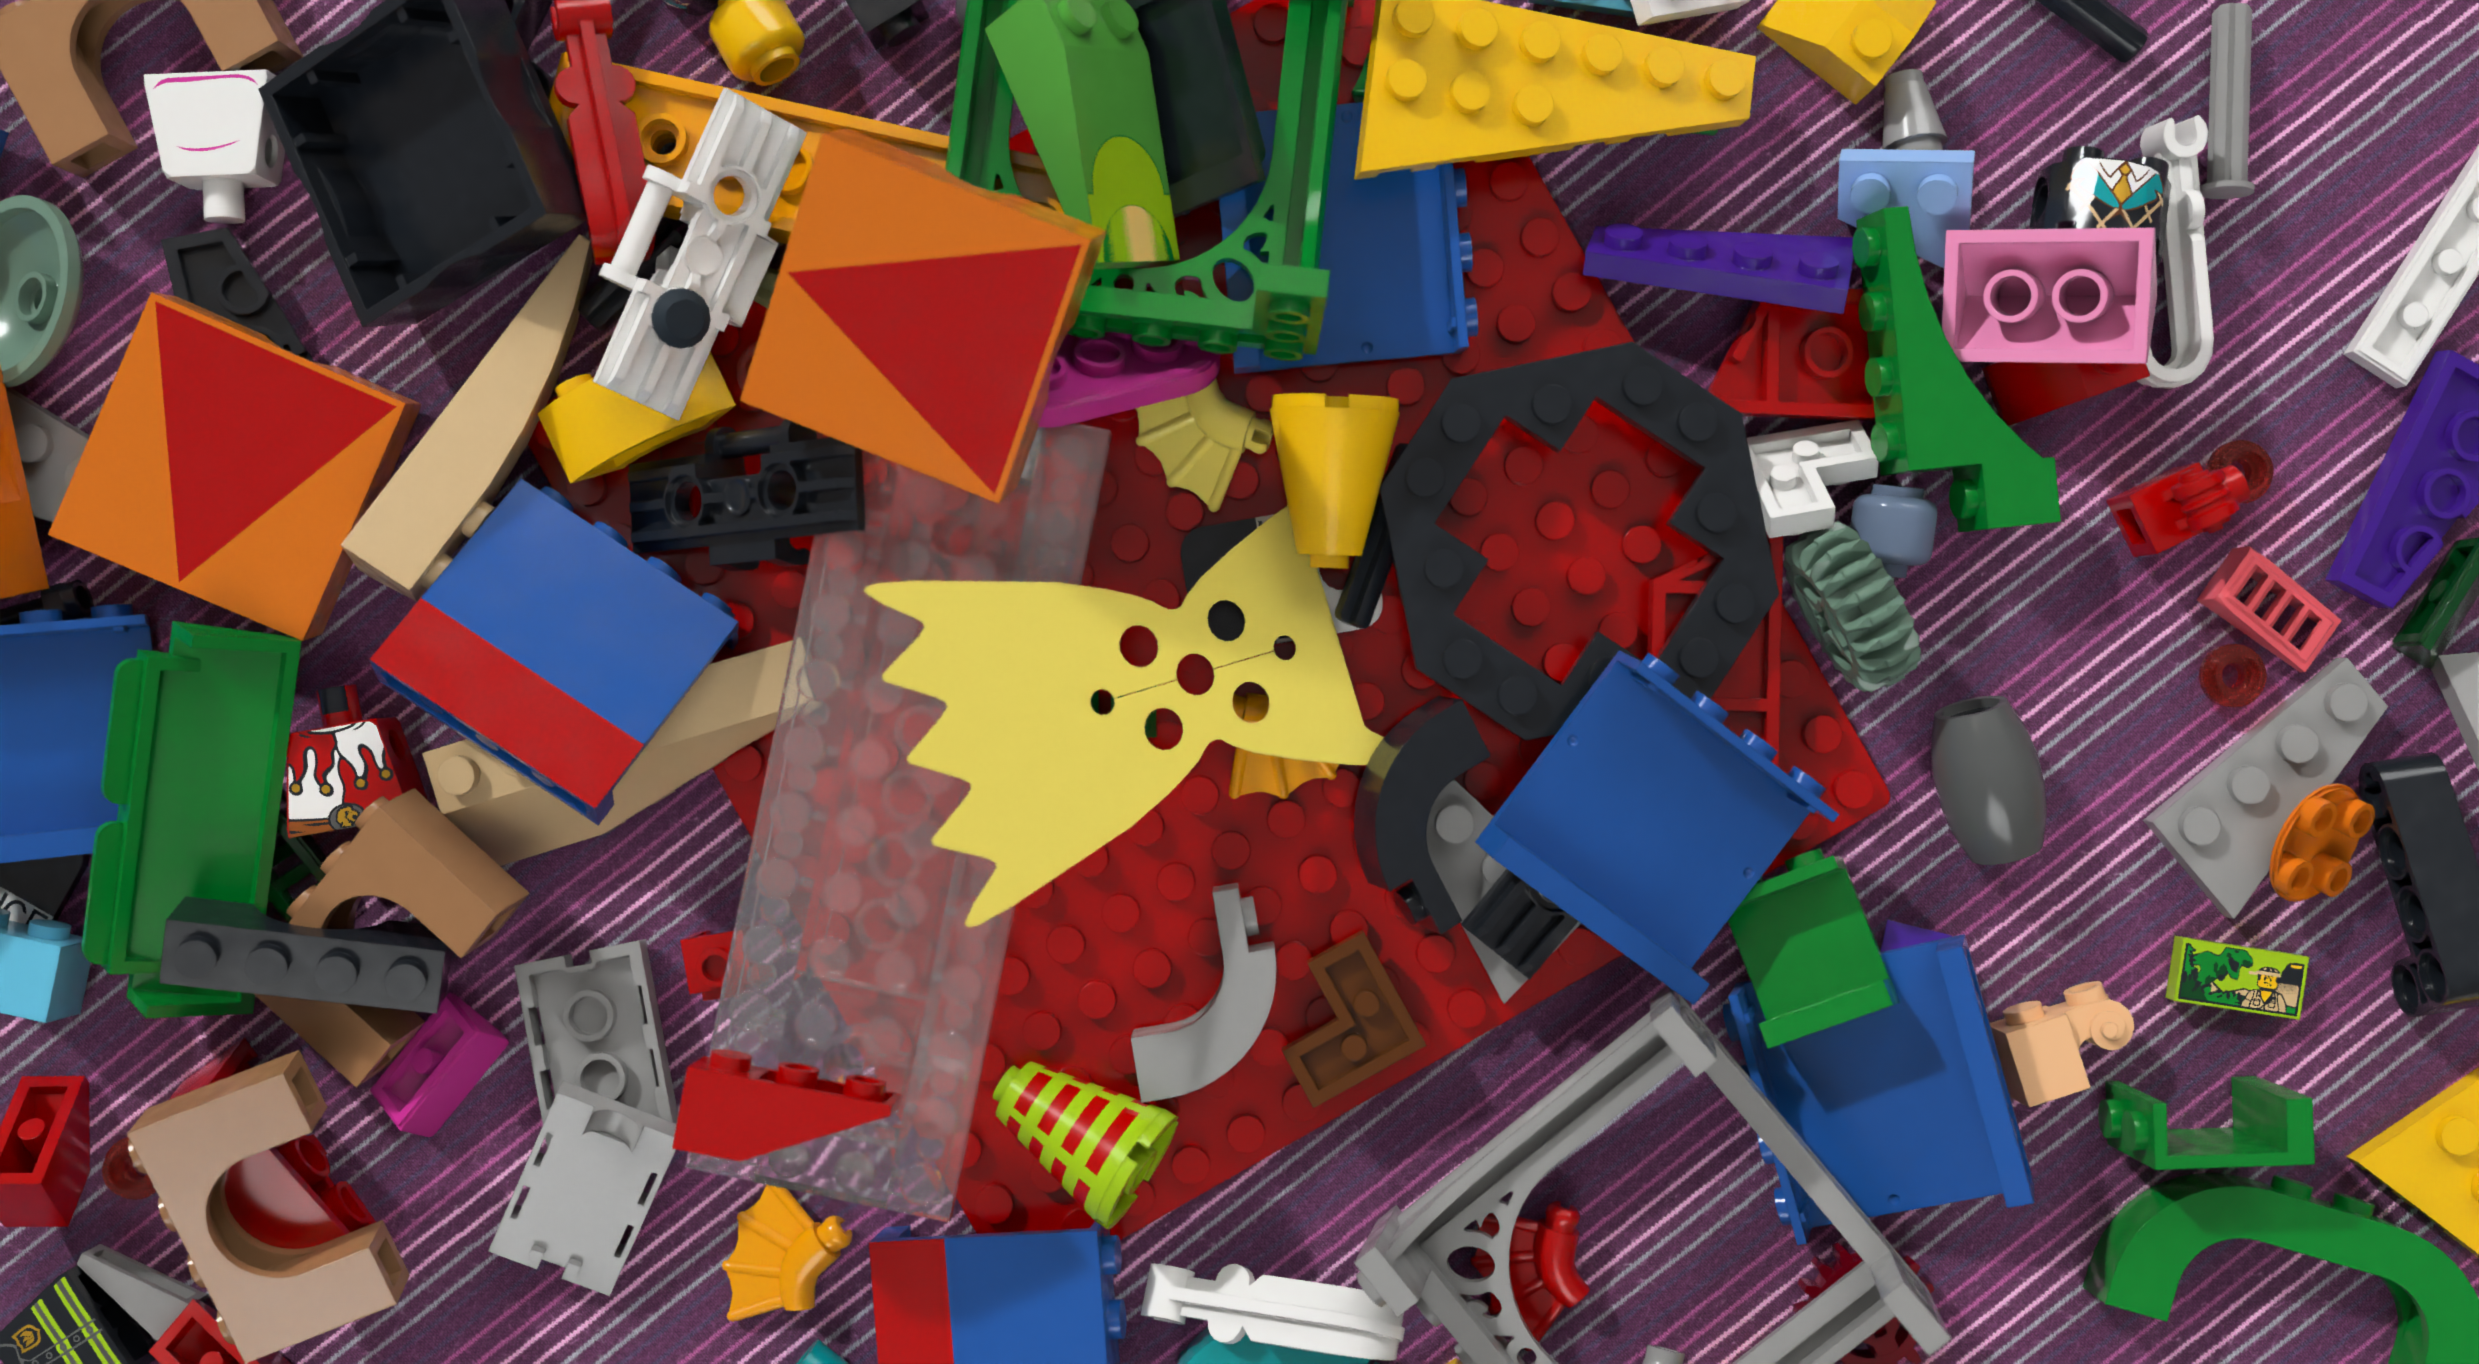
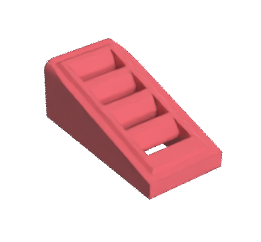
[2197,546,2342,672]

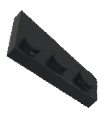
[161,227,316,363]

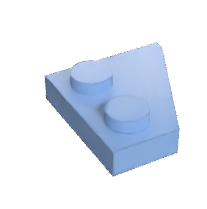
[1837,149,1975,268]

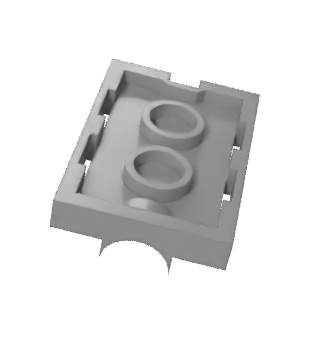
[514,939,678,1148]
[488,1081,676,1296]

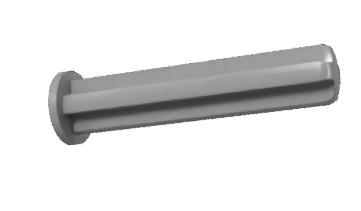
[2200,3,2255,199]

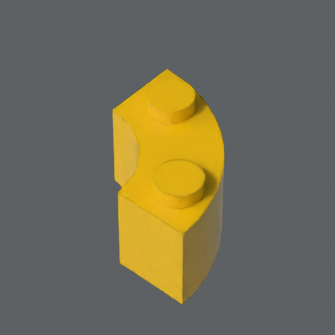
[537,352,736,484]

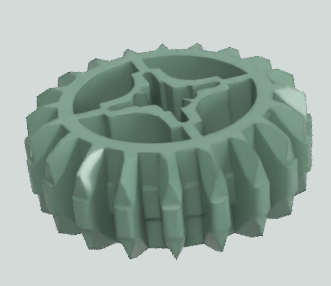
[1784,521,1921,692]

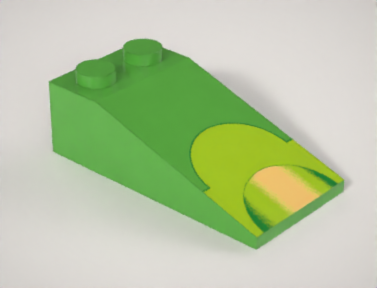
[985,0,1180,269]

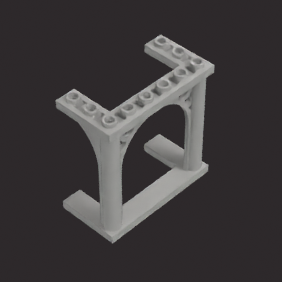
[1354,986,1951,1364]

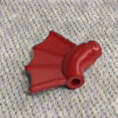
[1470,1201,1590,1352]

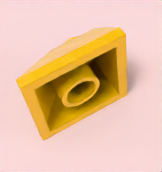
[1756,0,1937,105]

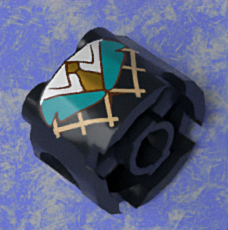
[2029,146,2171,268]

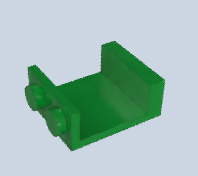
[1728,848,1900,1049]
[2098,1076,2315,1170]

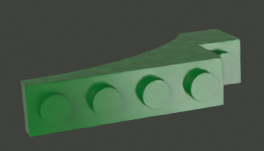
[1852,206,2061,533]

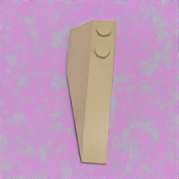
[341,234,593,602]
[422,637,825,866]

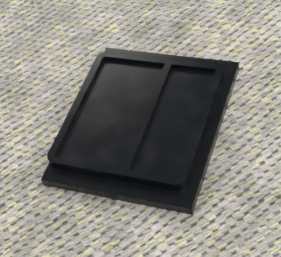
[1125,0,1266,218]

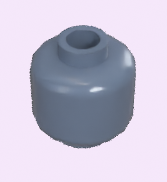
[1850,484,1938,578]

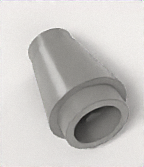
[1882,69,1948,150]

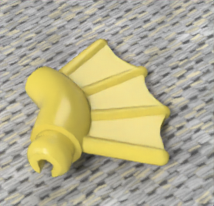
[1135,379,1274,512]

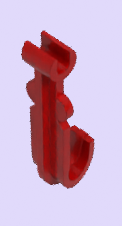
[550,0,655,266]

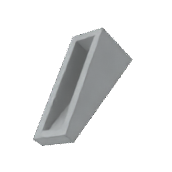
[77,1244,207,1341]

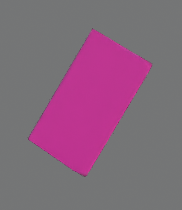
[370,993,509,1137]

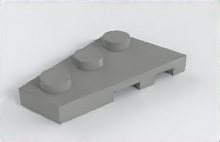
[1426,779,1581,1004]

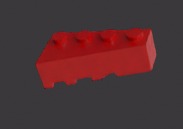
[169,1037,376,1249]

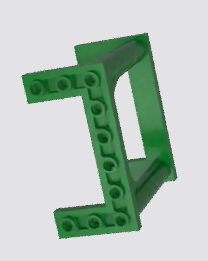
[945,0,1354,361]

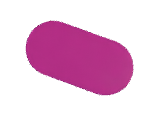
[1038,331,1221,427]

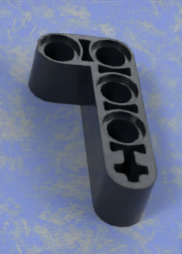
[2359,752,2479,1017]

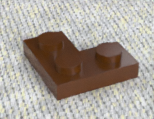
[1282,930,1426,1108]

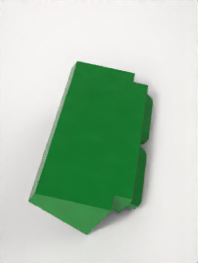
[81,621,302,1019]

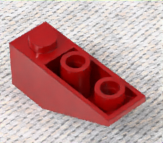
[672,1049,903,1162]

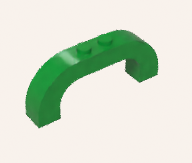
[2083,1173,2479,1364]

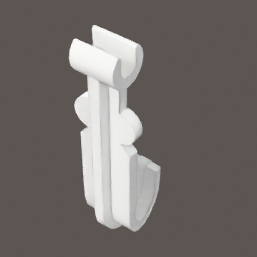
[2137,115,2214,389]
[1141,1263,1405,1361]

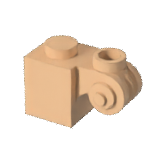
[1990,981,2134,1108]

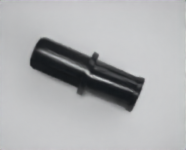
[578,219,684,331]

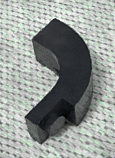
[1354,696,1491,934]

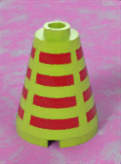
[993,1061,1179,1230]

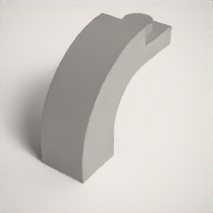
[1131,883,1276,1103]

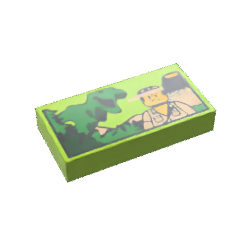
[2165,936,2309,1020]

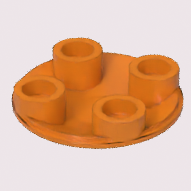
[2269,783,2375,902]

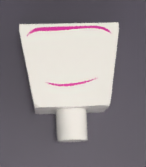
[144,69,285,224]

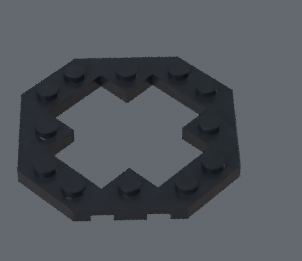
[1379,342,1779,741]

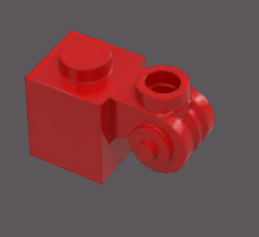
[2106,462,2250,557]

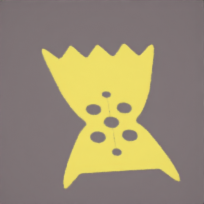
[864,505,1384,928]

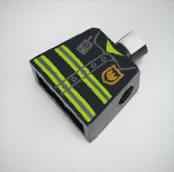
[0,1265,156,1364]

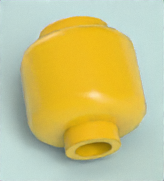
[708,0,805,86]

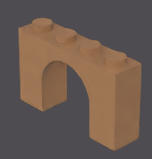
[0,0,304,178]
[254,788,530,1088]
[127,1050,410,1364]

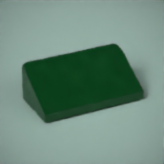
[2391,537,2479,668]

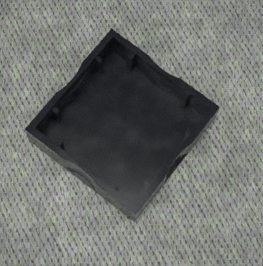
[258,0,588,327]

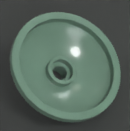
[0,195,84,388]

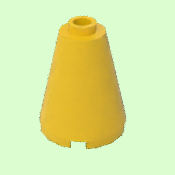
[1269,393,1400,569]

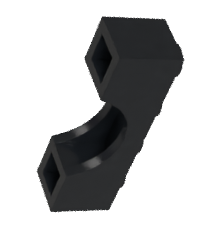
[159,896,453,1014]

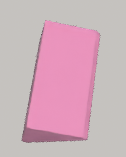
[1942,228,2157,364]

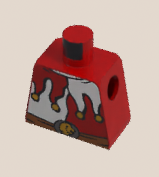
[287,684,428,838]

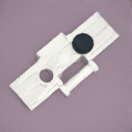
[592,88,807,421]

